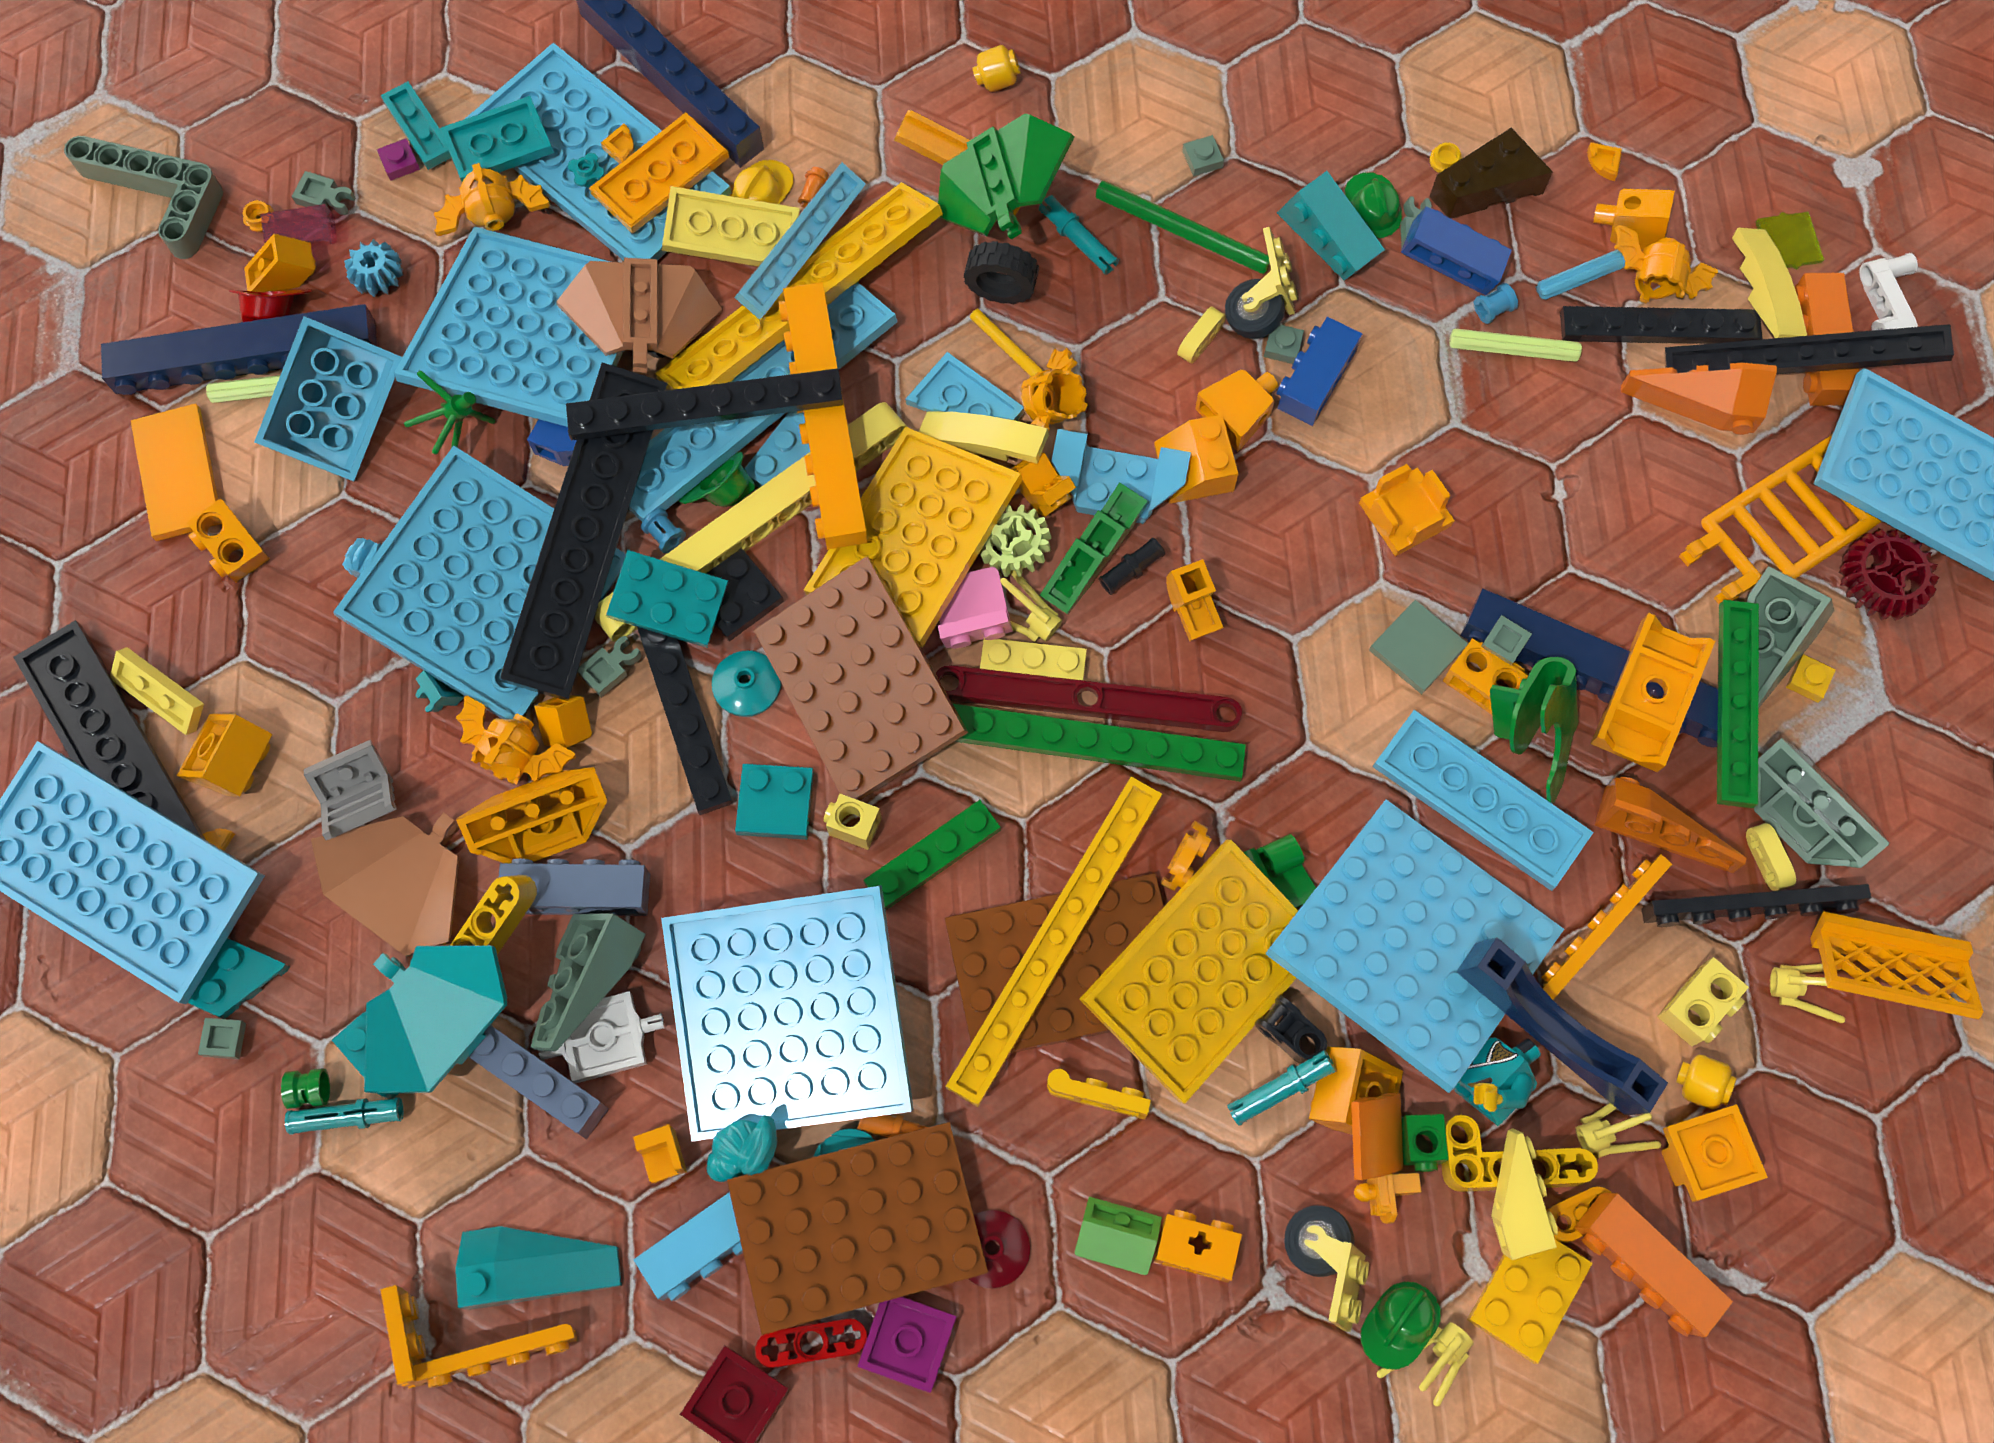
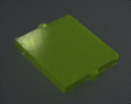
[1755,211,1824,269]

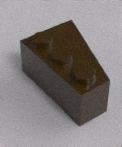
[1429,127,1553,219]

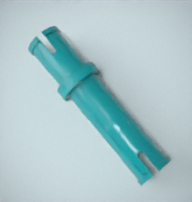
[1039,195,1119,275]
[1227,1050,1337,1126]
[285,1097,404,1135]

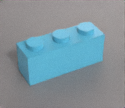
[633,1192,743,1302]

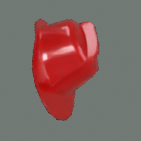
[229,289,312,322]

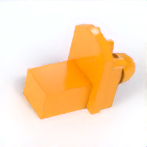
[1354,1173,1421,1224]

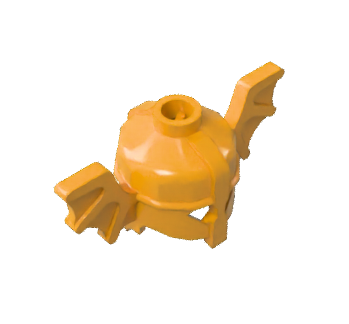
[434,163,550,236]
[1614,225,1718,304]
[1020,348,1088,431]
[456,696,576,785]

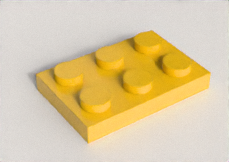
[1467,1239,1593,1364]

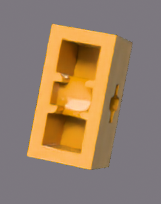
[1154,1210,1242,1283]

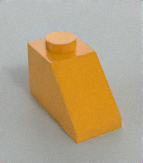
[244,233,316,292]

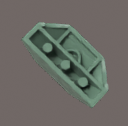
[1754,738,1890,868]

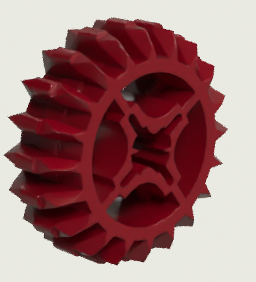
[1839,529,1940,621]

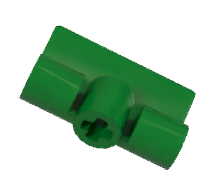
[1243,834,1316,908]

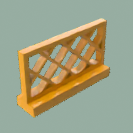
[1810,911,1984,1020]

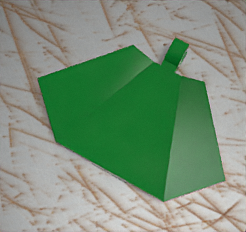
[938,113,1075,240]

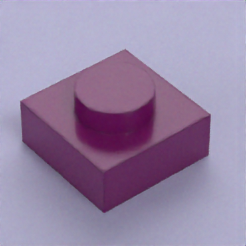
[376,138,420,181]

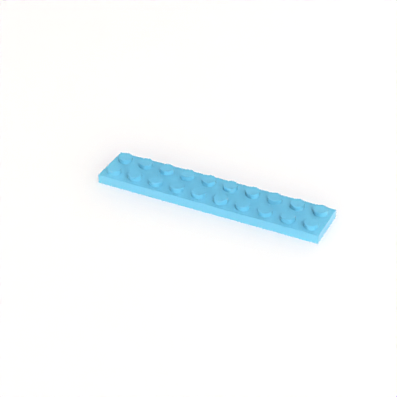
[629,282,897,522]

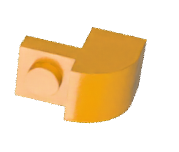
[1010,452,1076,517]
[1166,559,1224,642]

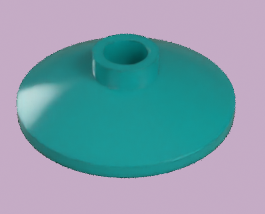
[712,651,781,717]

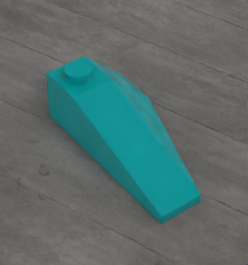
[455,1226,622,1310]

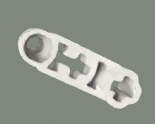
[1859,253,1918,330]

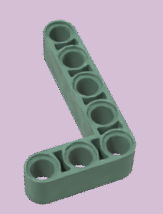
[64,136,223,259]

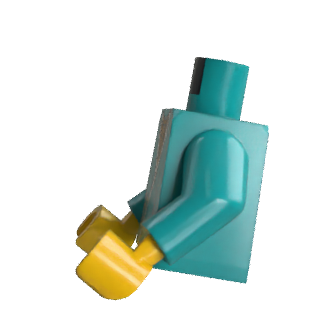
[1454,1038,1541,1126]

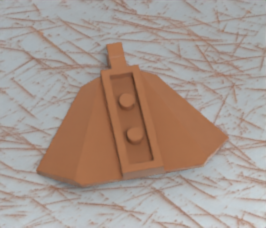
[557,258,722,376]
[311,812,460,957]

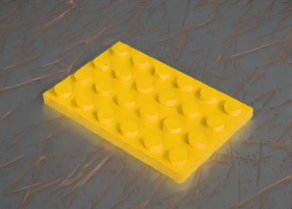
[804,426,1022,648]
[1079,840,1298,1104]

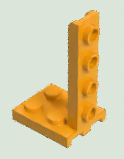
[894,110,1020,215]
[380,1285,577,1389]

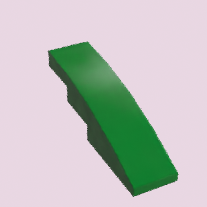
[1040,482,1150,614]

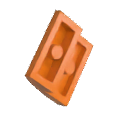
[1351,1093,1403,1180]

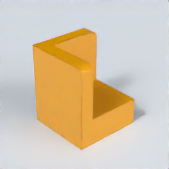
[534,695,592,748]
[633,1125,687,1184]

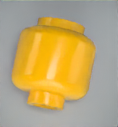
[972,45,1021,92]
[1676,1055,1737,1110]

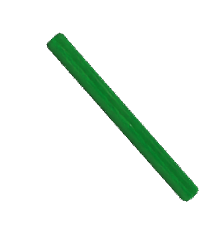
[1095,181,1270,274]

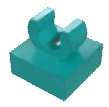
[415,670,465,712]

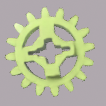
[980,504,1052,577]

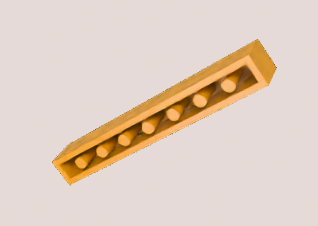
[778,282,868,550]

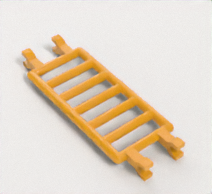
[1679,434,1883,604]

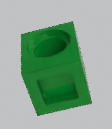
[1402,1114,1448,1172]

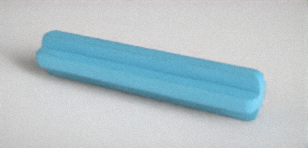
[1536,250,1625,300]

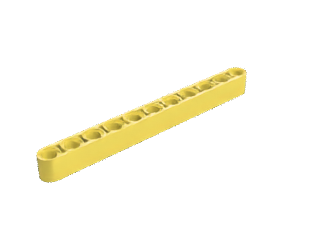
[594,402,907,642]

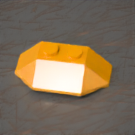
[456,767,608,863]

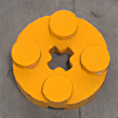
[1161,821,1212,891]

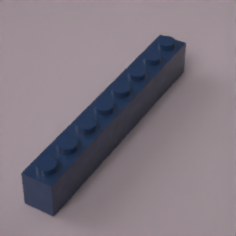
[576,0,764,168]
[101,304,377,395]
[1460,588,1718,748]

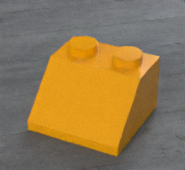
[1154,414,1238,504]
[177,714,273,797]
[1309,1046,1403,1135]

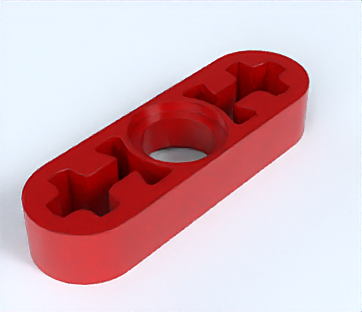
[755,1318,868,1368]

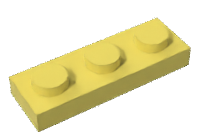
[980,638,1087,680]
[110,647,204,735]

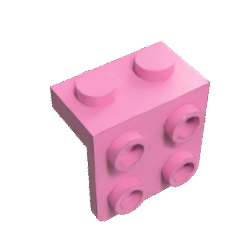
[938,567,1013,649]

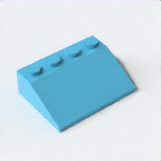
[254,316,402,481]

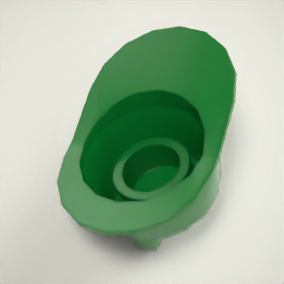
[1345,172,1402,238]
[679,452,755,507]
[1361,1281,1441,1370]

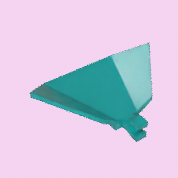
[364,946,507,1093]

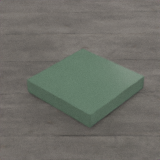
[1369,600,1468,694]

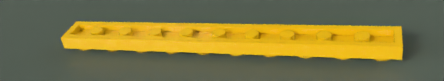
[946,777,1162,1107]

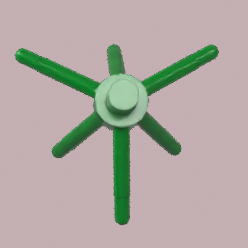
[404,371,495,455]

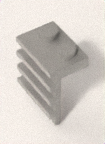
[304,740,397,840]

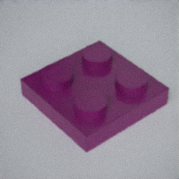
[857,1297,957,1393]

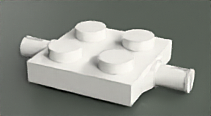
[538,991,665,1084]

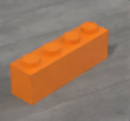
[1794,273,1859,406]
[1574,1193,1733,1338]

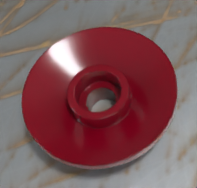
[968,1210,1030,1288]

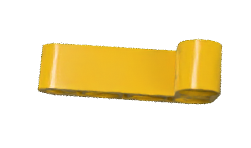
[450,875,537,955]
[1441,1115,1598,1192]

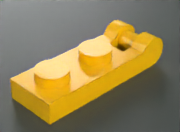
[1047,1069,1151,1120]

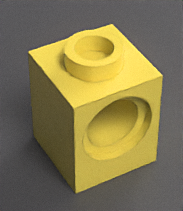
[824,794,881,850]

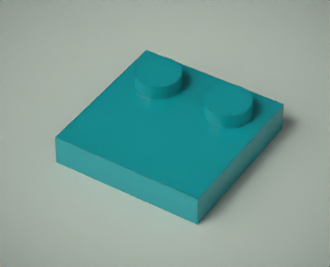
[735,764,814,840]

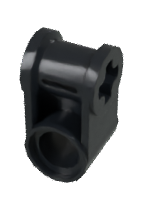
[1255,995,1327,1063]

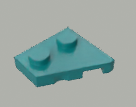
[188,938,289,1019]

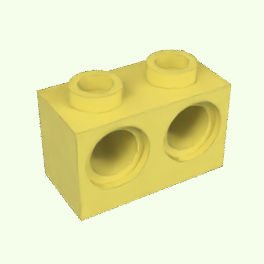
[1657,957,1749,1047]

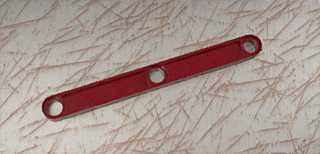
[936,665,1242,732]

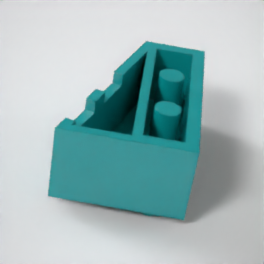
[1277,171,1385,281]

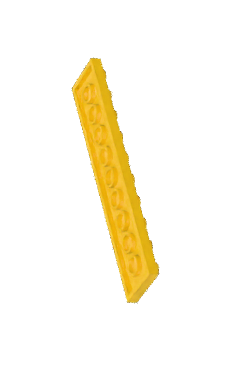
[655,182,943,390]

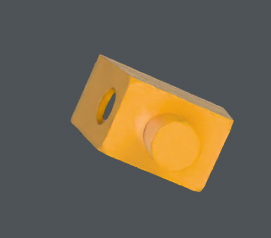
[1593,189,1675,250]
[1195,370,1278,452]

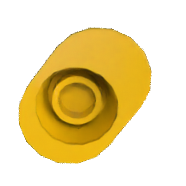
[730,160,793,205]

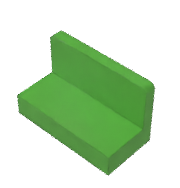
[1074,1197,1162,1275]

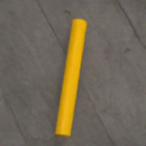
[970,309,1043,376]

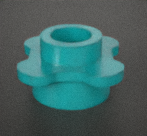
[568,153,605,187]

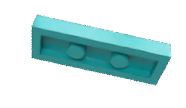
[380,81,452,170]

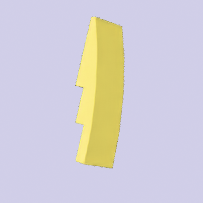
[1732,228,1807,338]
[919,411,1049,464]

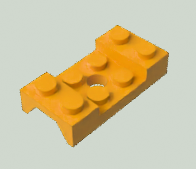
[1590,613,1716,773]

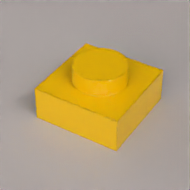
[1786,654,1836,703]

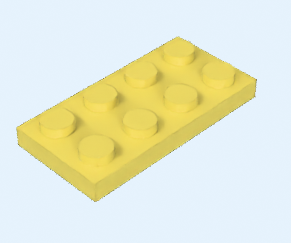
[662,186,800,267]

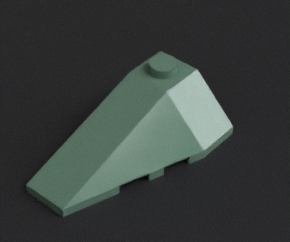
[1747,566,1835,708]
[531,914,646,1052]

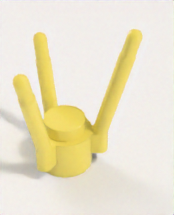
[1000,570,1062,642]
[1770,962,1853,1023]
[1576,1103,1661,1158]
[1377,1322,1474,1407]

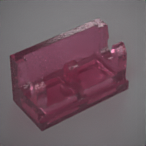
[260,204,337,244]

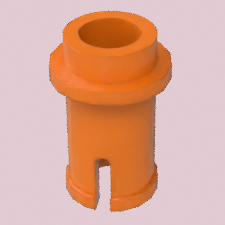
[798,167,829,208]

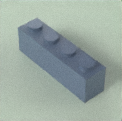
[498,858,650,916]
[469,1025,609,1140]

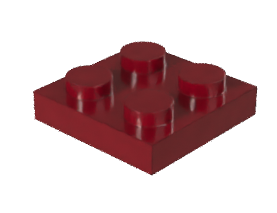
[679,1345,790,1443]

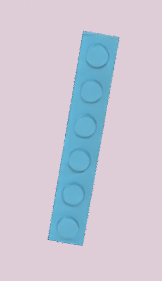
[734,162,866,320]

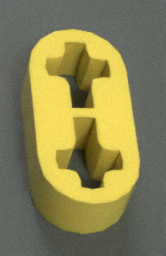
[1177,306,1226,364]
[1746,823,1796,891]

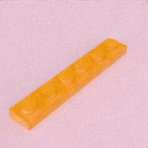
[1541,855,1672,1000]

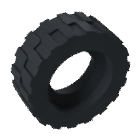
[963,241,1039,304]

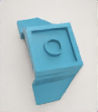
[1051,429,1191,524]

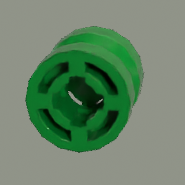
[281,1068,330,1109]

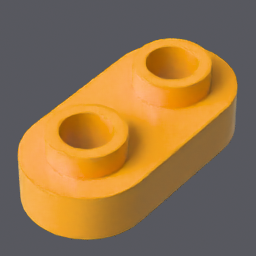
[1546,1187,1612,1243]

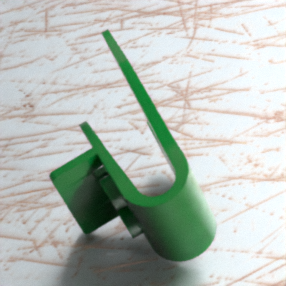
[1490,657,1579,804]

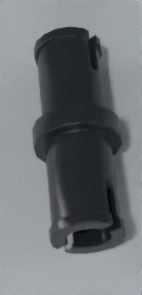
[1098,538,1165,595]

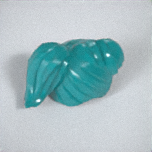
[706,1115,777,1182]

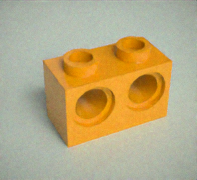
[186,498,270,583]
[1443,638,1528,715]

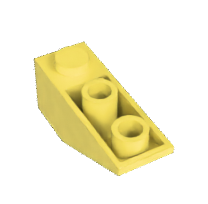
[1491,1129,1558,1260]

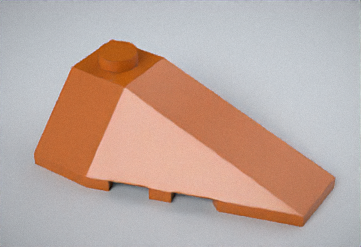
[1621,363,1777,435]
[1594,777,1747,873]

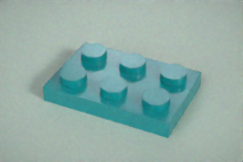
[440,96,554,182]
[606,550,728,648]

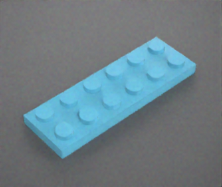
[1373,710,1594,891]

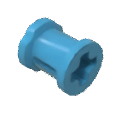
[1473,283,1518,324]
[641,508,686,554]

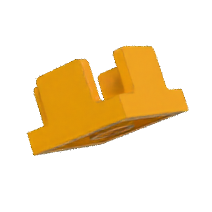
[1359,464,1455,557]
[1661,1104,1768,1202]

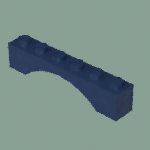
[1457,937,1668,1116]

